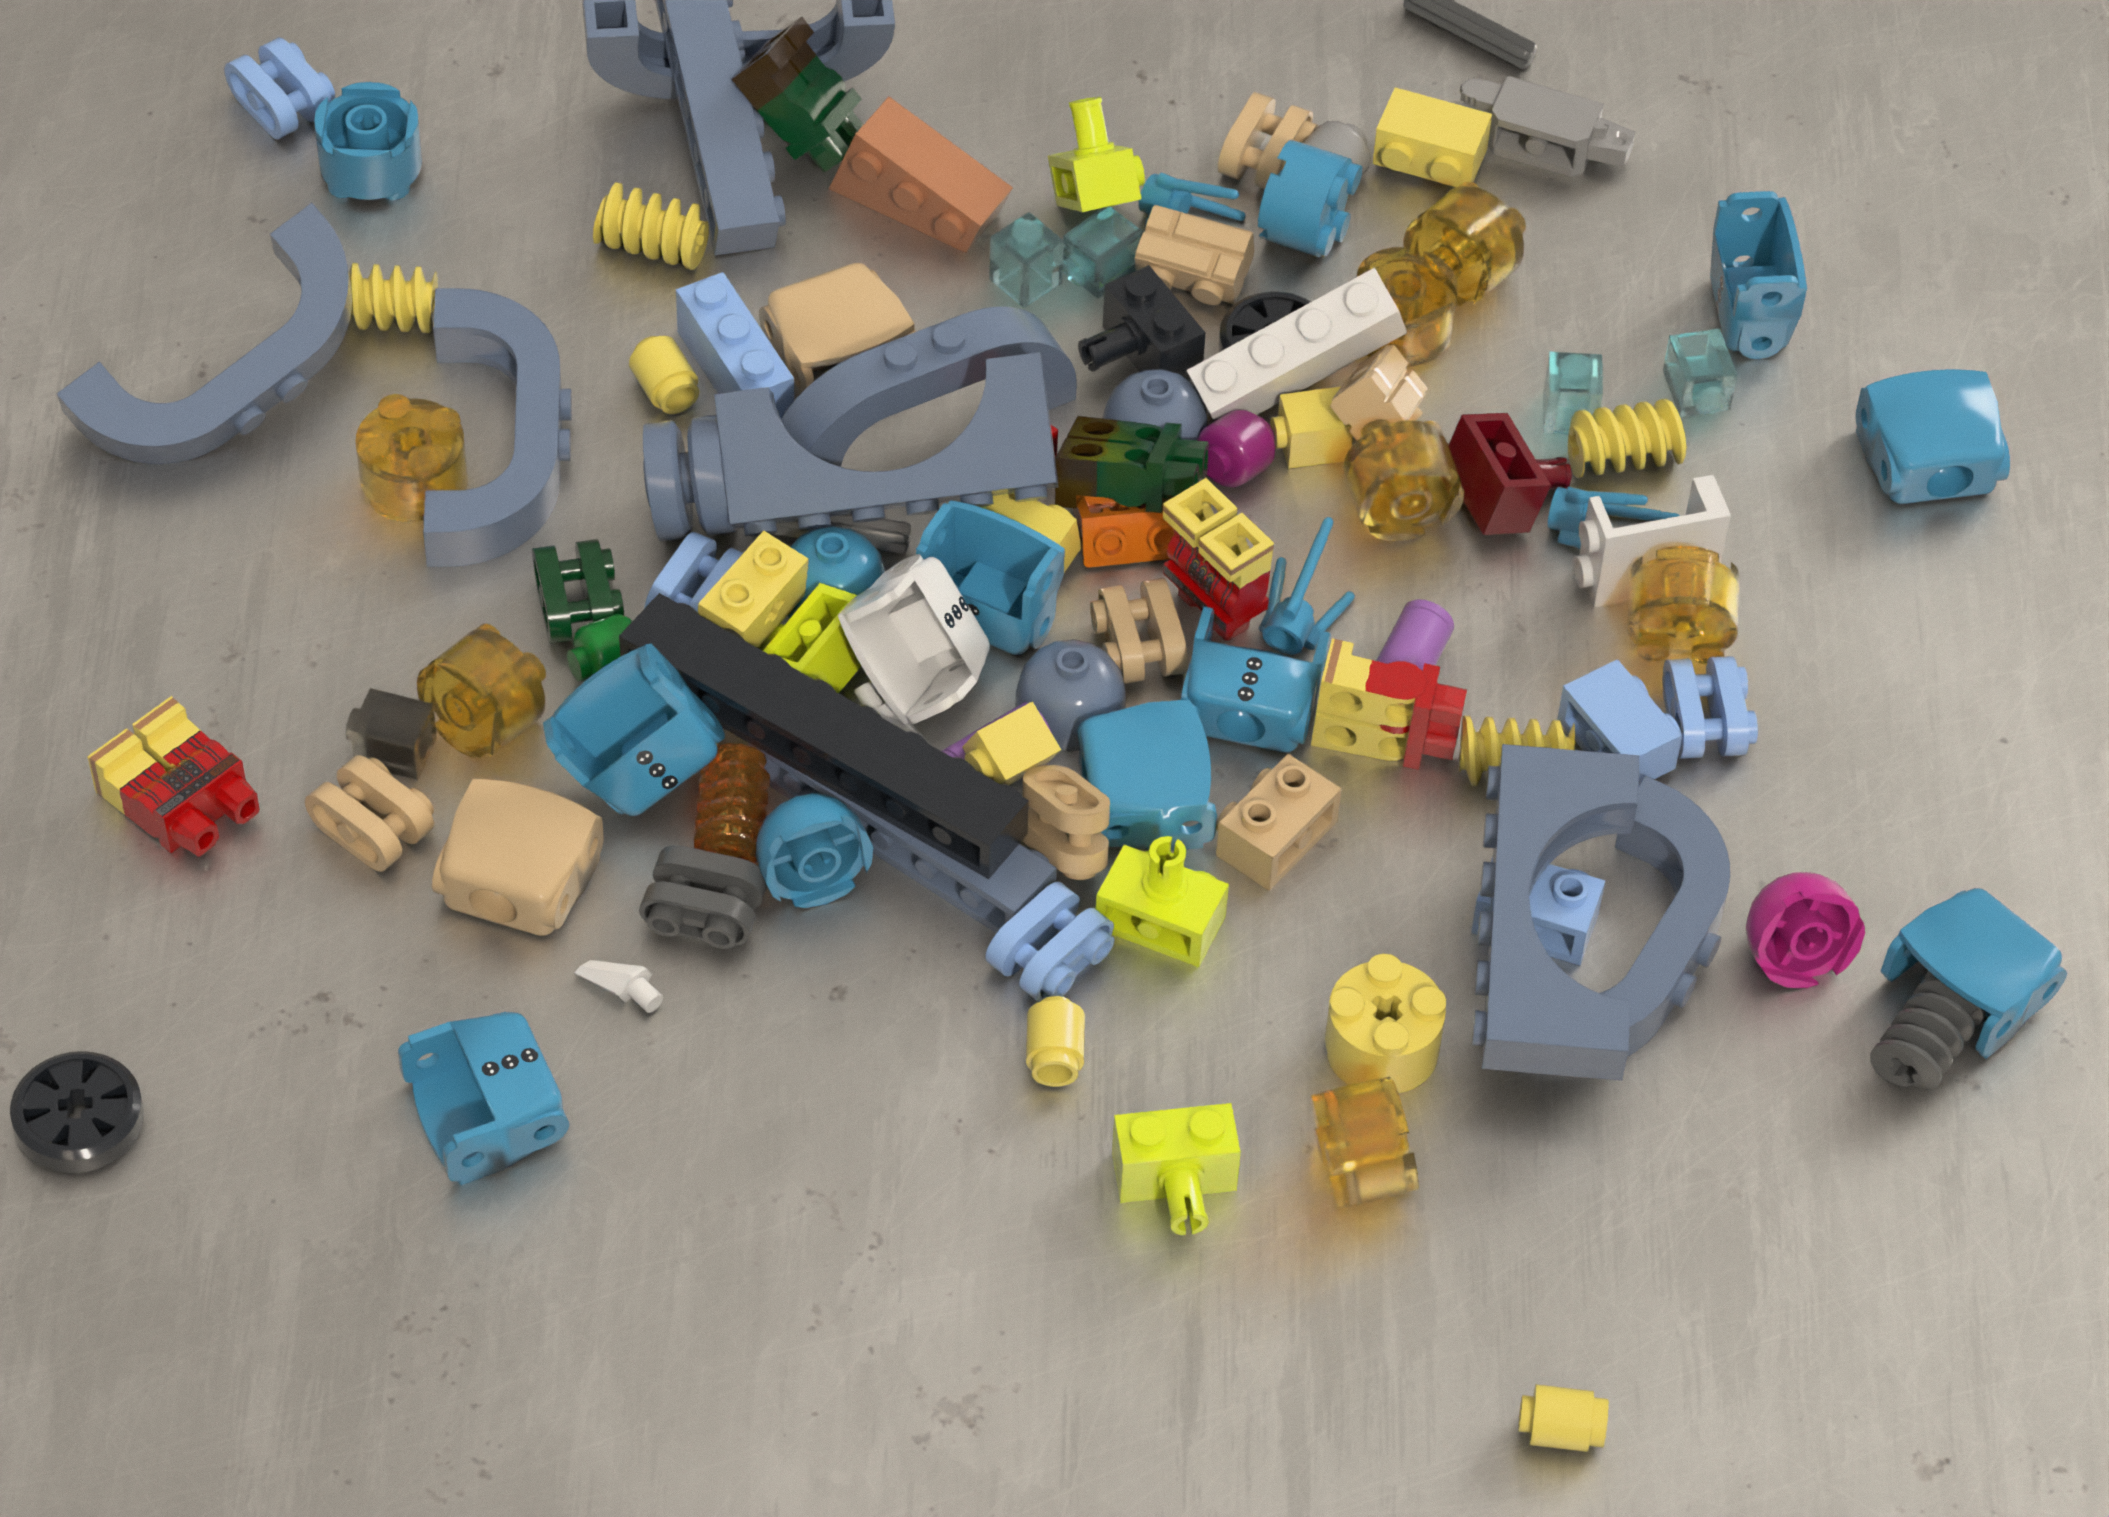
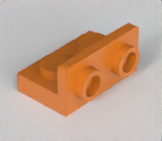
[1073,496,1174,568]

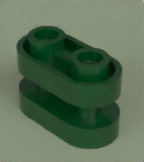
[532,539,625,644]

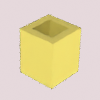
[1270,386,1353,469]
[962,701,1061,785]

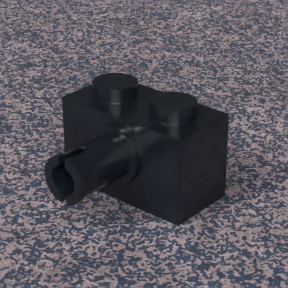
[1078,265,1206,381]

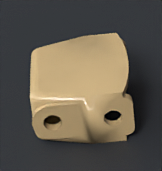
[759,263,916,398]
[432,779,604,936]

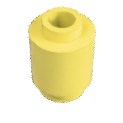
[629,336,700,414]
[1026,996,1085,1087]
[1518,1384,1609,1452]

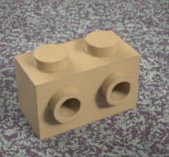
[1216,754,1342,891]

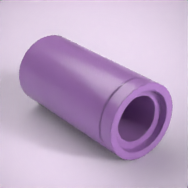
[1376,599,1454,670]

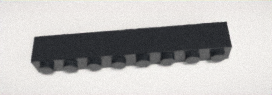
[619,593,1029,879]

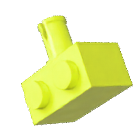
[1047,96,1145,212]
[759,583,861,693]
[1096,836,1229,967]
[1112,1103,1241,1235]

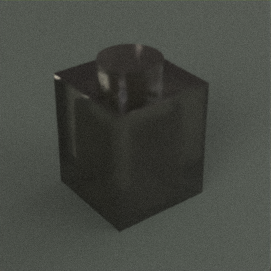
[346,688,437,780]

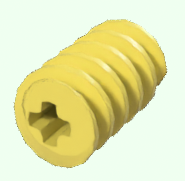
[593,182,709,270]
[349,263,438,333]
[1568,399,1687,478]
[1459,715,1575,786]

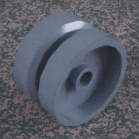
[643,414,737,541]

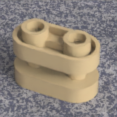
[1218,92,1319,189]
[1090,578,1188,684]
[305,755,434,872]
[1022,765,1110,880]

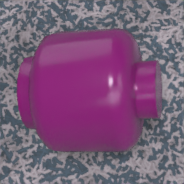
[1197,409,1275,488]

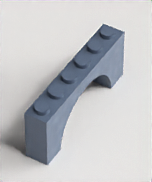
[714,352,1059,536]
[1472,744,1639,1081]

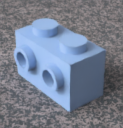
[1557,659,1682,787]
[1471,857,1605,966]

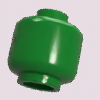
[567,614,632,682]

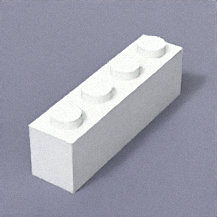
[1187,268,1407,421]

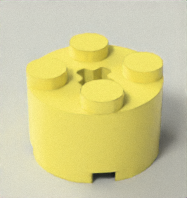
[1325,953,1446,1094]

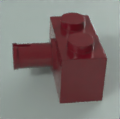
[1441,413,1572,535]

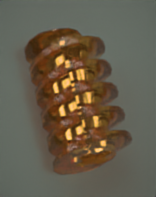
[693,743,770,866]

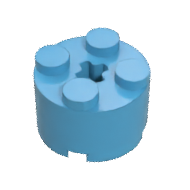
[314,82,422,200]
[1258,139,1363,257]

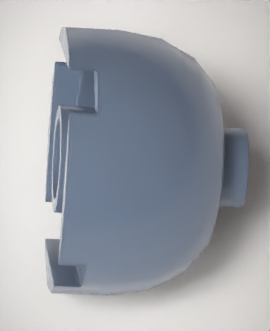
[1103,369,1208,441]
[1015,639,1126,752]

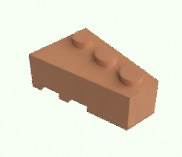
[829,96,1013,253]

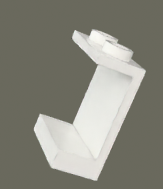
[1573,475,1731,608]

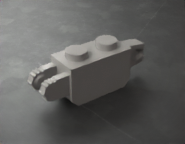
[1460,76,1635,177]

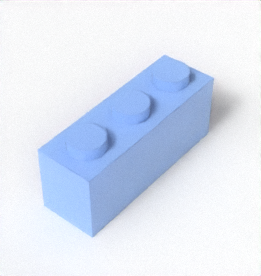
[676,272,794,419]

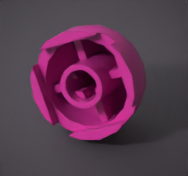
[1746,872,1865,988]

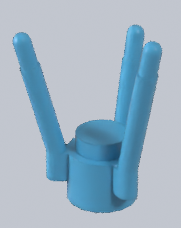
[1138,172,1246,225]
[1548,487,1680,549]
[1258,517,1355,655]

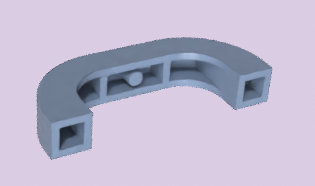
[582,0,895,99]
[56,203,352,464]
[423,288,572,567]
[781,307,1077,467]
[1600,776,1730,1057]

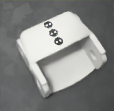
[838,554,990,725]

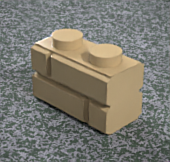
[1135,205,1255,305]
[1330,345,1427,450]

